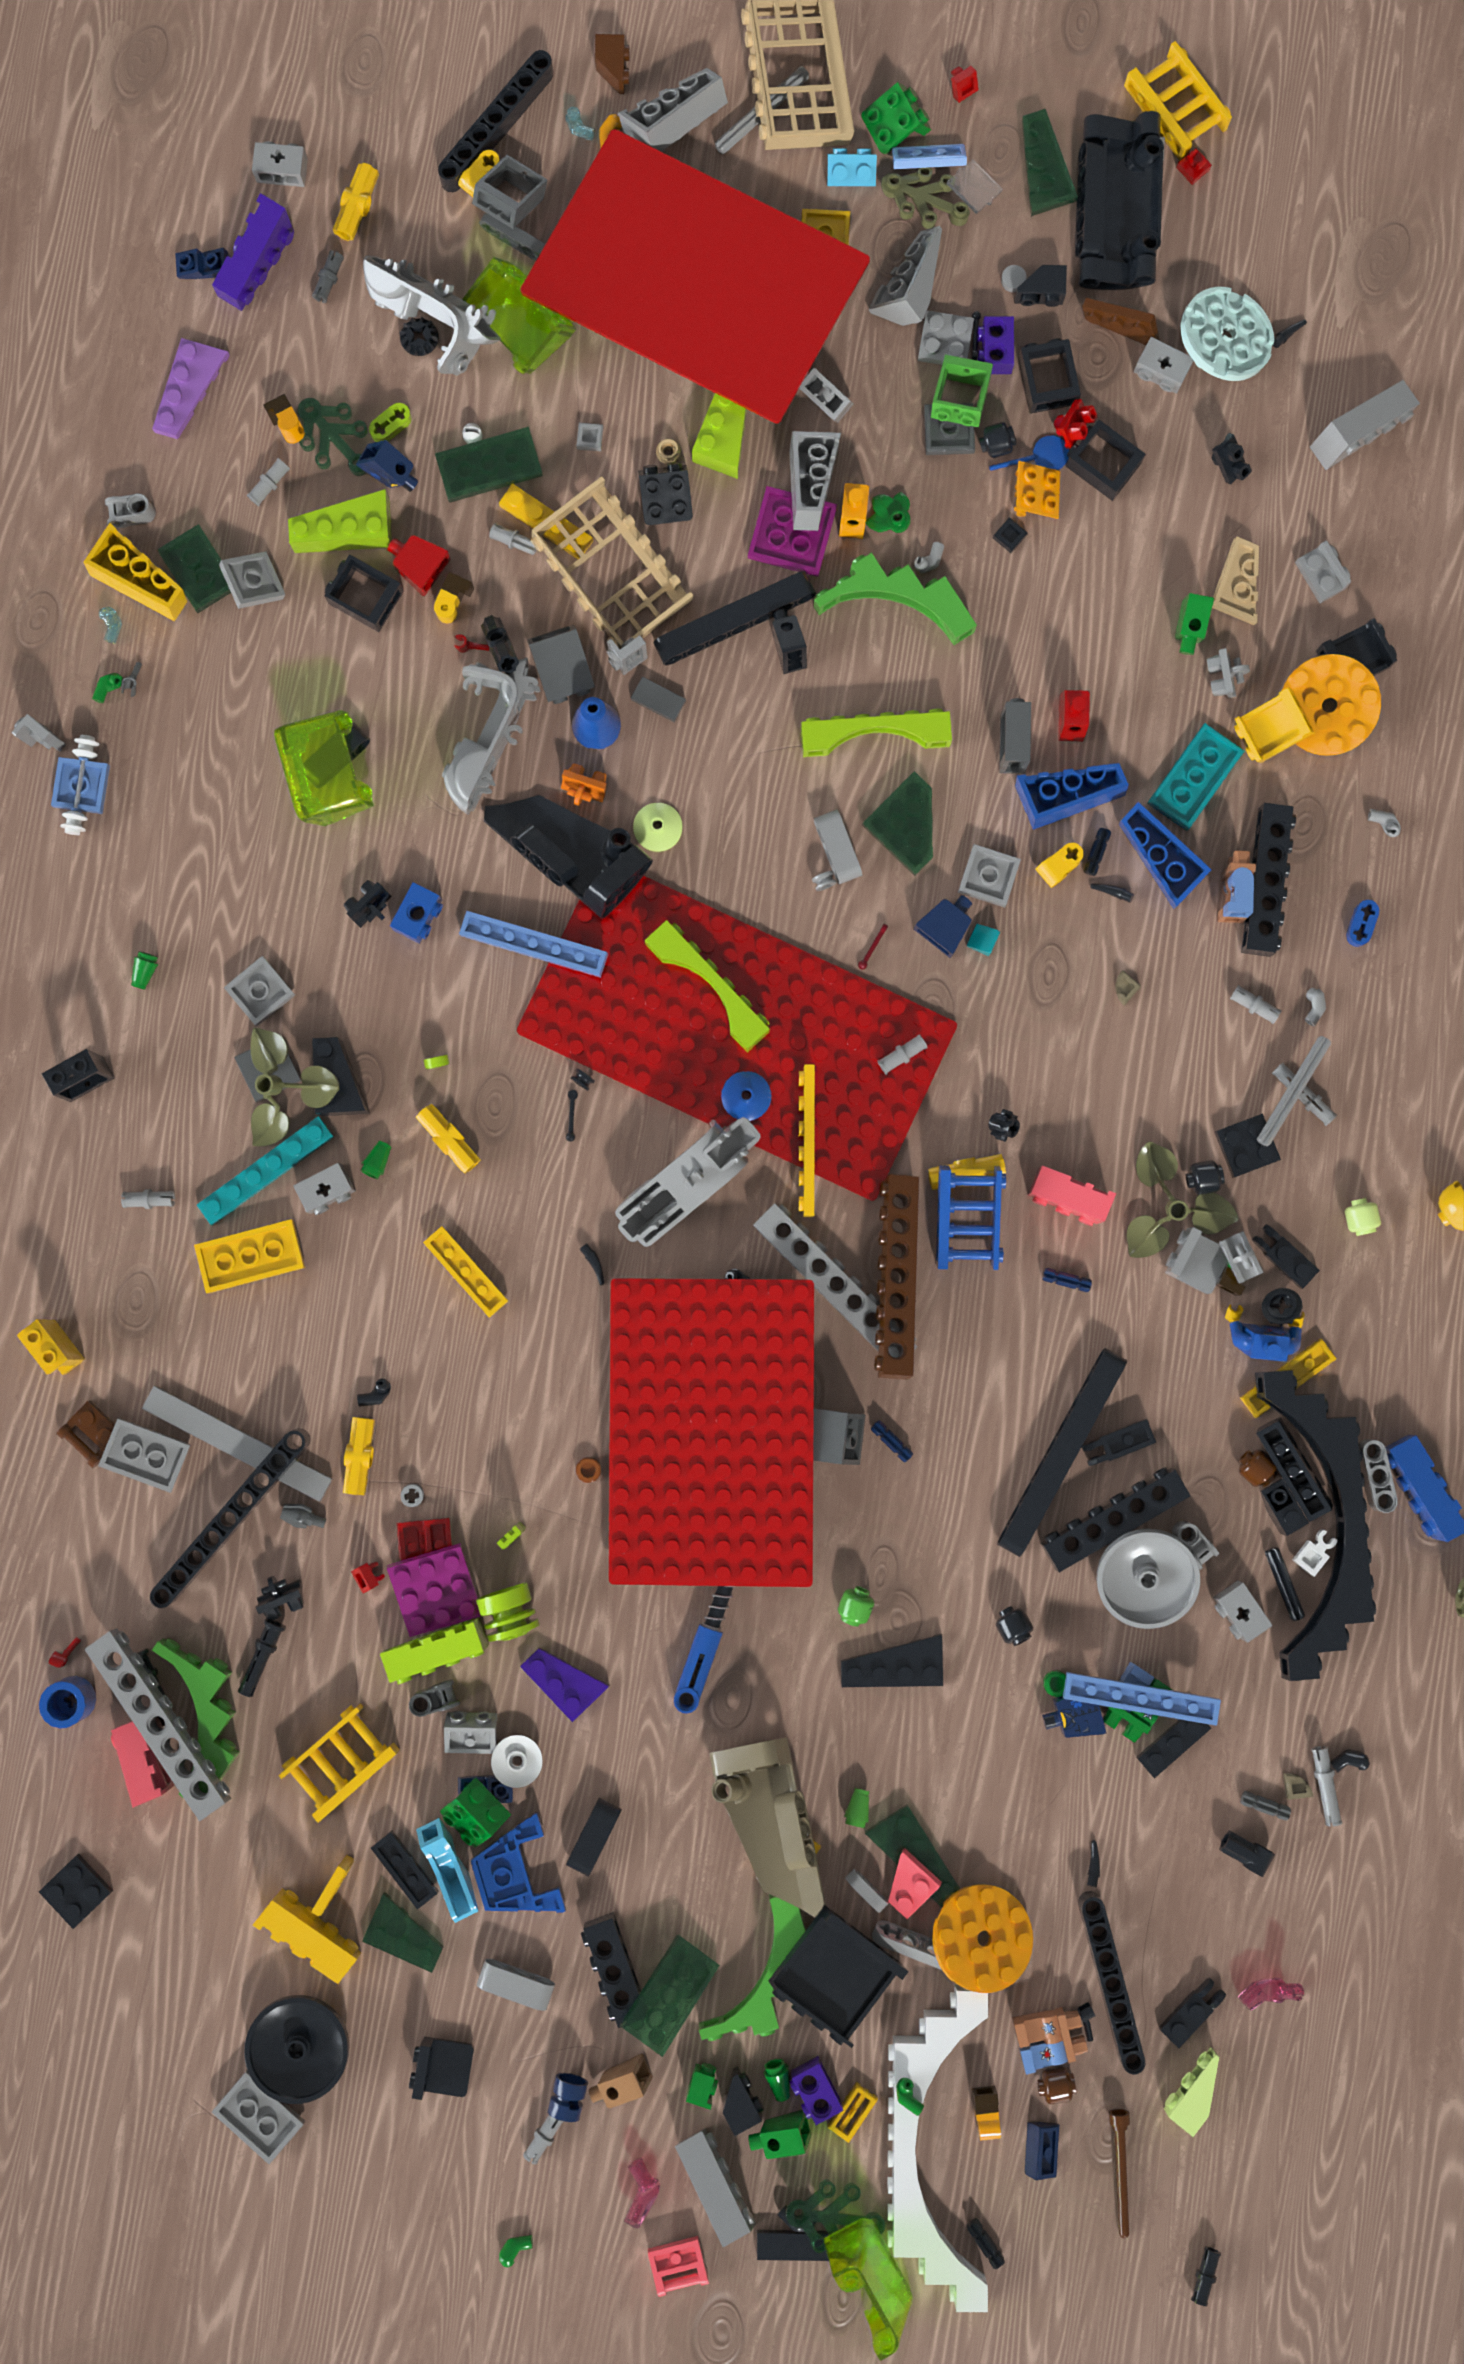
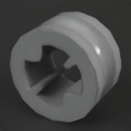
[812,871,837,891]
[400,1484,424,1507]

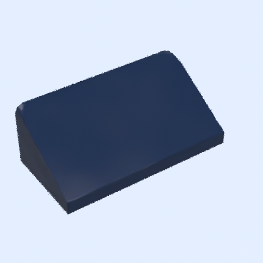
[1025,2121,1060,2181]

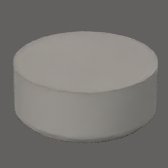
[1001,265,1026,292]

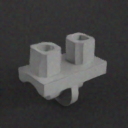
[1207,648,1250,698]
[1219,1231,1263,1283]

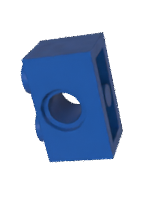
[390,882,443,944]

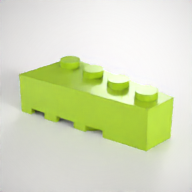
[692,393,747,479]
[288,489,392,553]
[380,1617,489,1684]

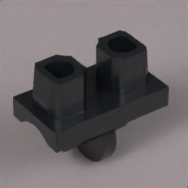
[1211,433,1252,485]
[344,880,392,928]
[256,1576,304,1622]

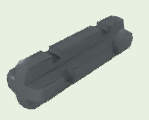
[1240,1791,1291,1821]

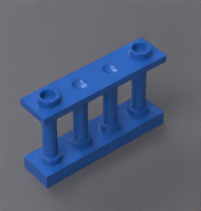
[936,1165,1006,1270]

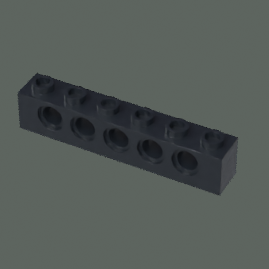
[1241,803,1296,957]
[1041,1467,1191,1573]

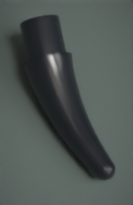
[1272,320,1307,348]
[1090,884,1134,903]
[579,1243,604,1285]
[1087,1840,1100,1888]

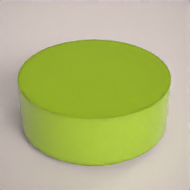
[423,1055,449,1069]

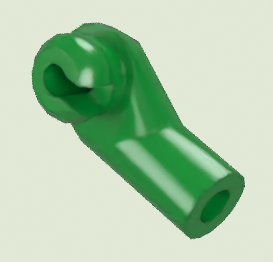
[92,673,123,704]
[896,2078,924,2116]
[499,2235,533,2268]

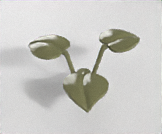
[251,1027,339,1146]
[1126,1141,1239,1258]

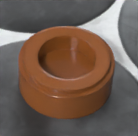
[576,1457,601,1483]

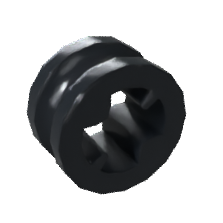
[570,1068,595,1091]

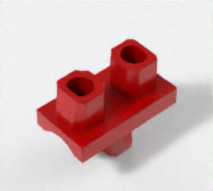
[1054,399,1098,449]

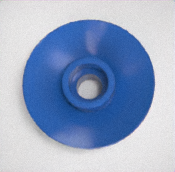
[721,1071,771,1121]

